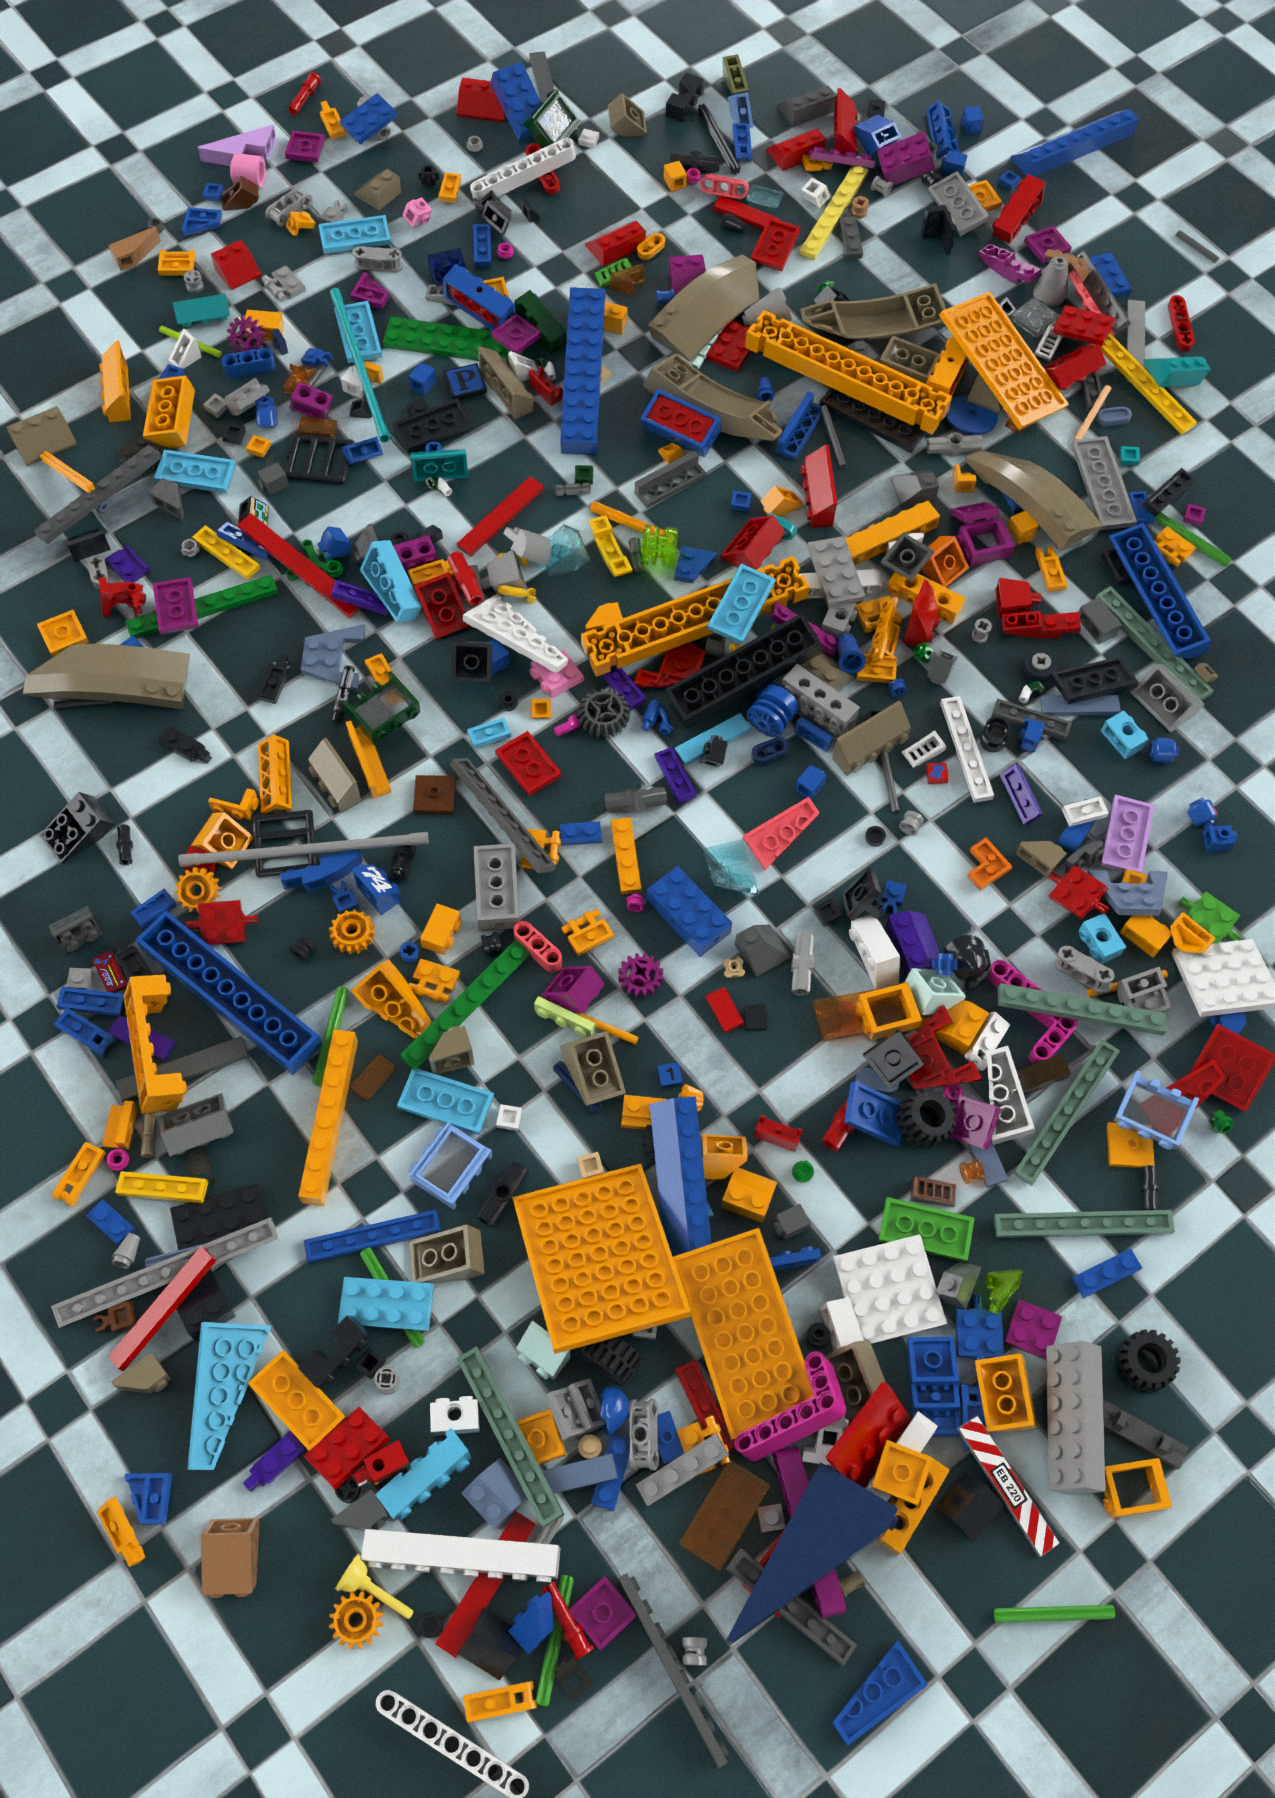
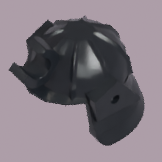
[943,935,991,991]

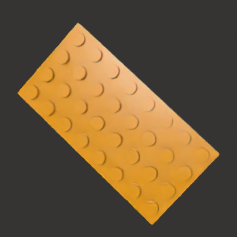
[939,291,1069,430]
[673,1228,814,1440]

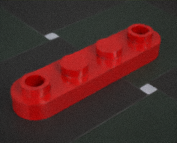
[525,144,560,194]

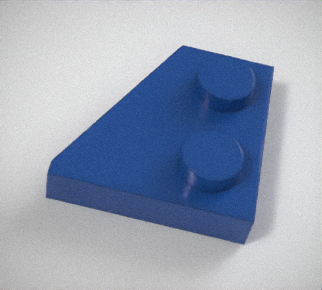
[181,207,222,236]
[674,546,717,583]
[124,1473,172,1525]

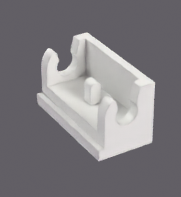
[820,1297,864,1352]

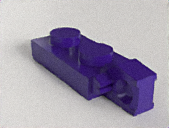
[243,1431,306,1492]

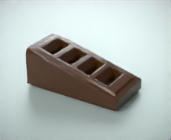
[910,1176,956,1207]

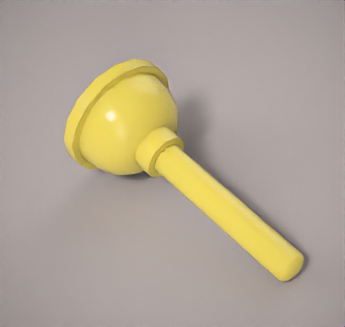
[335,1554,413,1619]

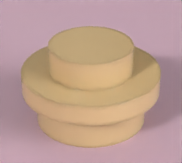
[578,1434,602,1459]

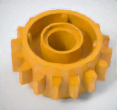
[174,868,222,913]
[329,909,376,955]
[329,1591,384,1650]

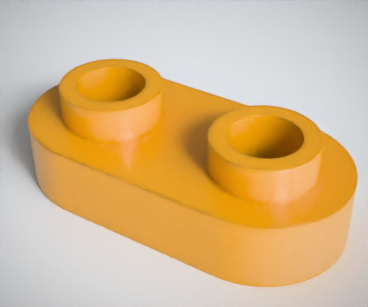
[637,233,665,260]

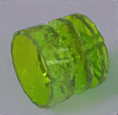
[641,525,678,567]

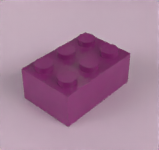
[877,131,935,186]

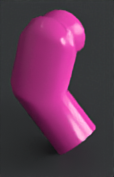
[554,715,580,736]

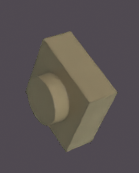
[1194,663,1219,683]

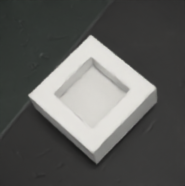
[579,129,599,149]
[496,1104,522,1131]

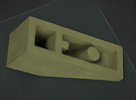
[722,54,749,95]

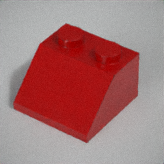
[211,240,261,290]

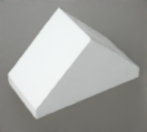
[168,329,201,369]
[508,351,539,381]

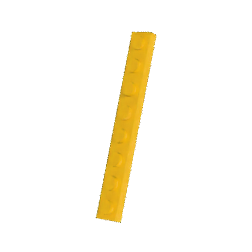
[1094,333,1197,435]

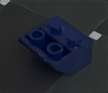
[427,248,467,287]

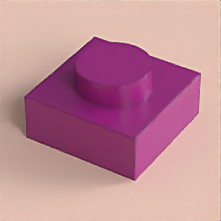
[1182,503,1206,527]

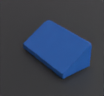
[341,436,383,464]

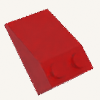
[413,572,471,639]
[904,579,941,646]

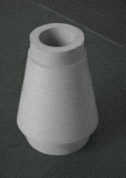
[112,1233,140,1269]

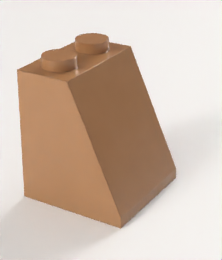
[201,1518,260,1598]

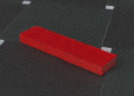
[713,196,780,230]
[674,1359,735,1450]

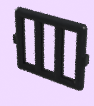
[285,434,355,484]
[252,810,317,878]

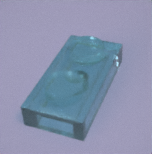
[747,184,784,209]

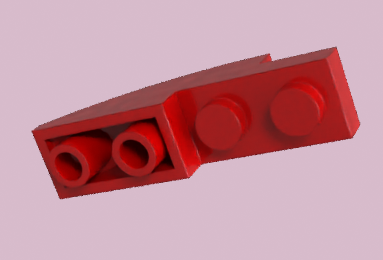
[1002,611,1081,638]

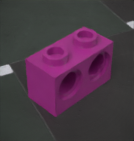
[290,382,333,423]
[393,535,437,573]

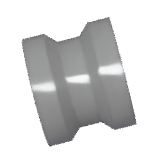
[184,270,204,293]
[899,811,924,836]

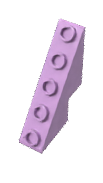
[198,125,276,166]

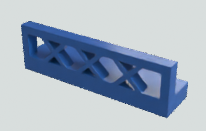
[926,100,960,159]
[776,391,823,460]

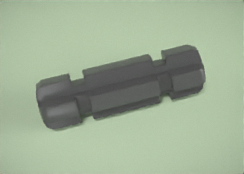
[555,483,591,496]

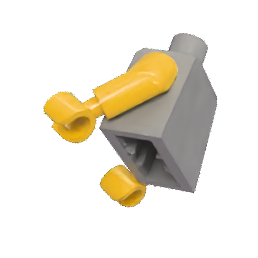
[480,550,536,603]

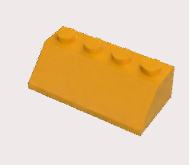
[99,341,131,423]
[143,375,195,448]

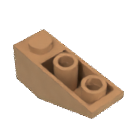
[108,226,161,271]

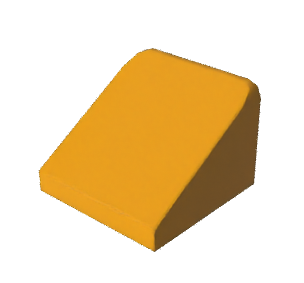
[658,443,684,464]
[531,699,551,719]

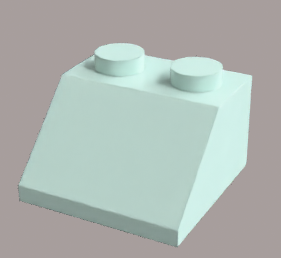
[904,968,966,1016]
[516,1321,570,1381]

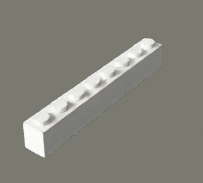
[361,1529,561,1583]

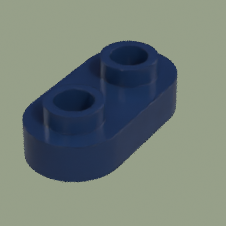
[751,737,789,765]

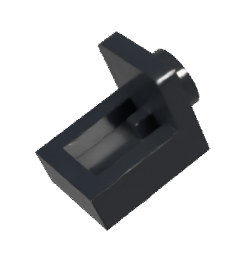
[473,190,501,214]

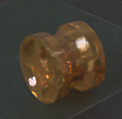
[959,1158,985,1184]

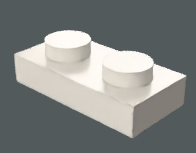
[1062,796,1109,827]

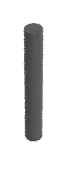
[1176,230,1220,263]

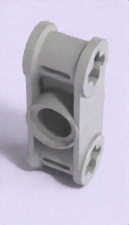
[265,187,312,226]
[352,246,403,272]
[1055,946,1115,994]
[629,1399,659,1471]

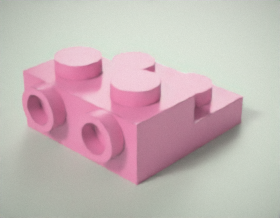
[530,650,584,698]

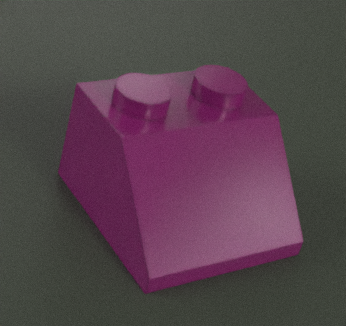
[668,254,706,297]
[541,965,604,1014]

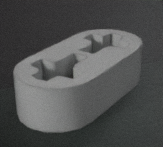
[87,555,110,589]

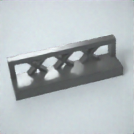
[634,450,707,508]

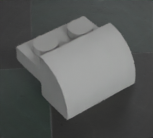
[225,378,270,416]
[503,527,552,565]
[1117,967,1172,1012]
[545,1379,607,1440]

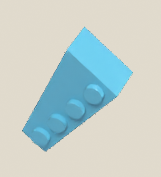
[360,540,422,623]
[375,1428,471,1521]

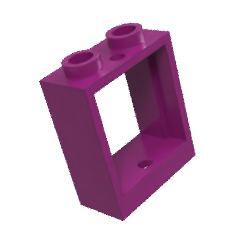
[956,517,1015,567]

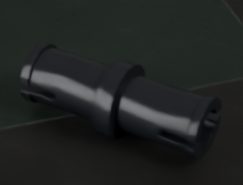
[116,824,133,866]
[1141,1165,1159,1210]

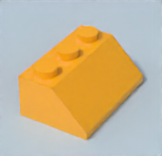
[975,1353,1038,1432]

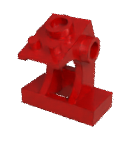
[99,577,146,618]

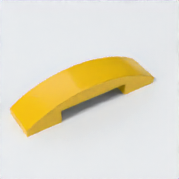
[589,515,632,577]

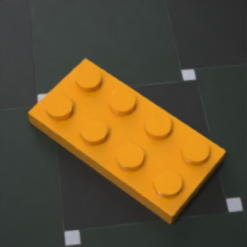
[248,1350,346,1451]

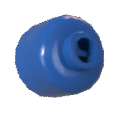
[1148,737,1179,764]
[1187,798,1218,829]

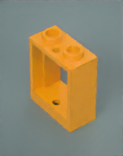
[855,982,922,1041]
[1103,1458,1172,1519]

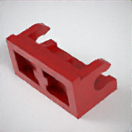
[529,366,563,406]
[754,1114,803,1152]

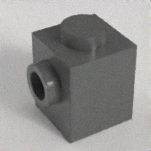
[258,462,289,496]
[773,1204,811,1240]

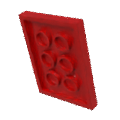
[825,1381,912,1488]

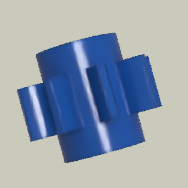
[932,953,958,975]

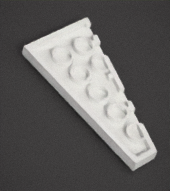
[463,593,568,673]

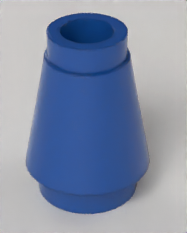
[757,377,775,402]

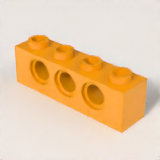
[887,572,966,625]
[877,1453,950,1556]

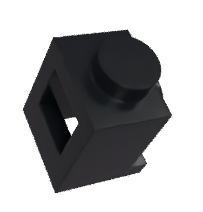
[699,735,728,767]

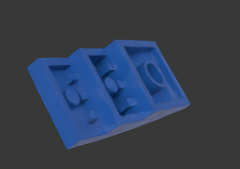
[907,1337,961,1437]

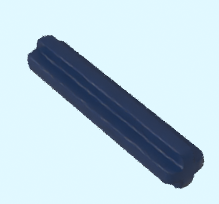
[553,1061,602,1113]

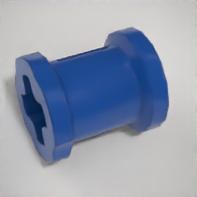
[656,289,674,306]

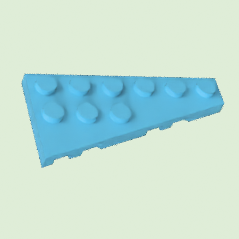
[188,1322,272,1470]

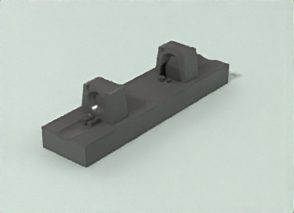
[1103,1399,1189,1470]

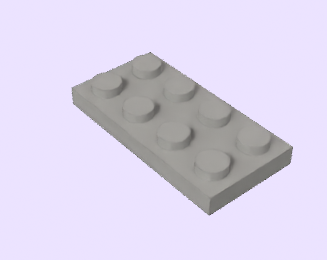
[928,171,990,236]
[808,536,865,607]

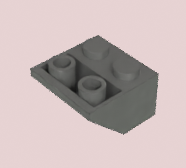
[49,906,103,954]

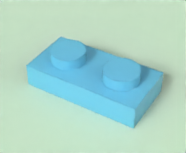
[467,717,511,749]

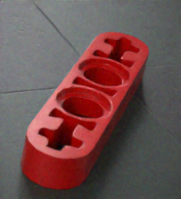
[1168,295,1195,352]

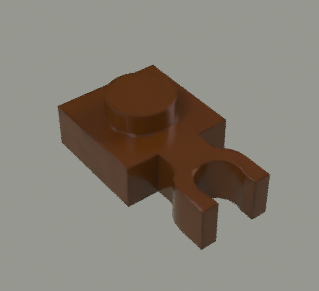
[93,1301,137,1333]

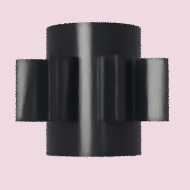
[418,165,439,187]

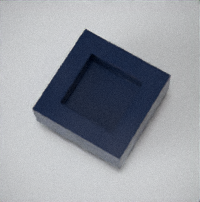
[271,329,288,355]

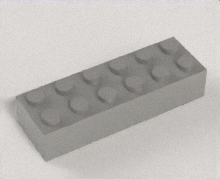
[1046,1341,1105,1494]

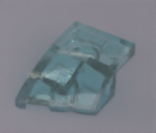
[703,839,759,895]

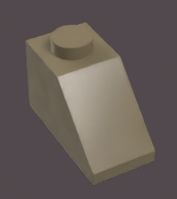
[1015,841,1066,878]
[111,1352,171,1394]

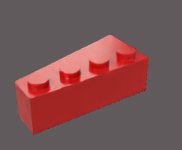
[992,174,1046,244]

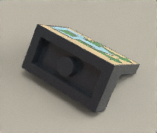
[238,496,269,525]

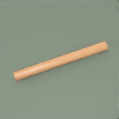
[1074,385,1111,440]

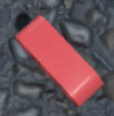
[700,174,749,199]
[514,921,562,973]

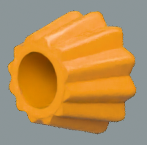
[678,1084,704,1112]

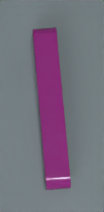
[772,1445,846,1619]

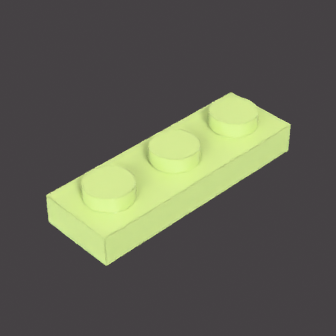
[534,996,595,1037]

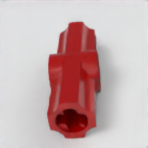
[447,551,484,606]
[821,1099,854,1151]

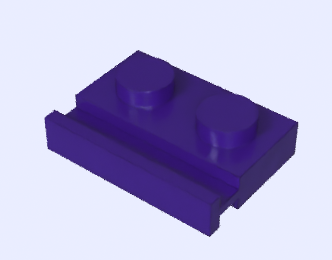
[104,544,151,583]

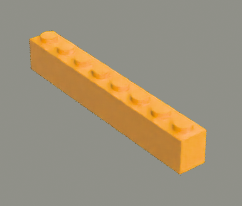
[299,1029,358,1206]

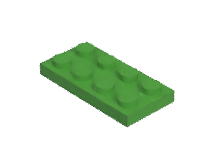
[878,1197,975,1263]

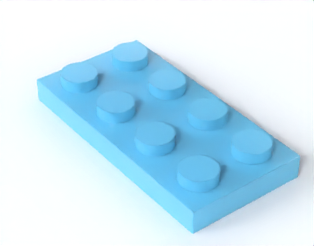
[318,215,391,254]
[334,301,382,364]
[154,450,236,493]
[707,564,776,645]
[397,1068,494,1135]
[338,1277,434,1331]

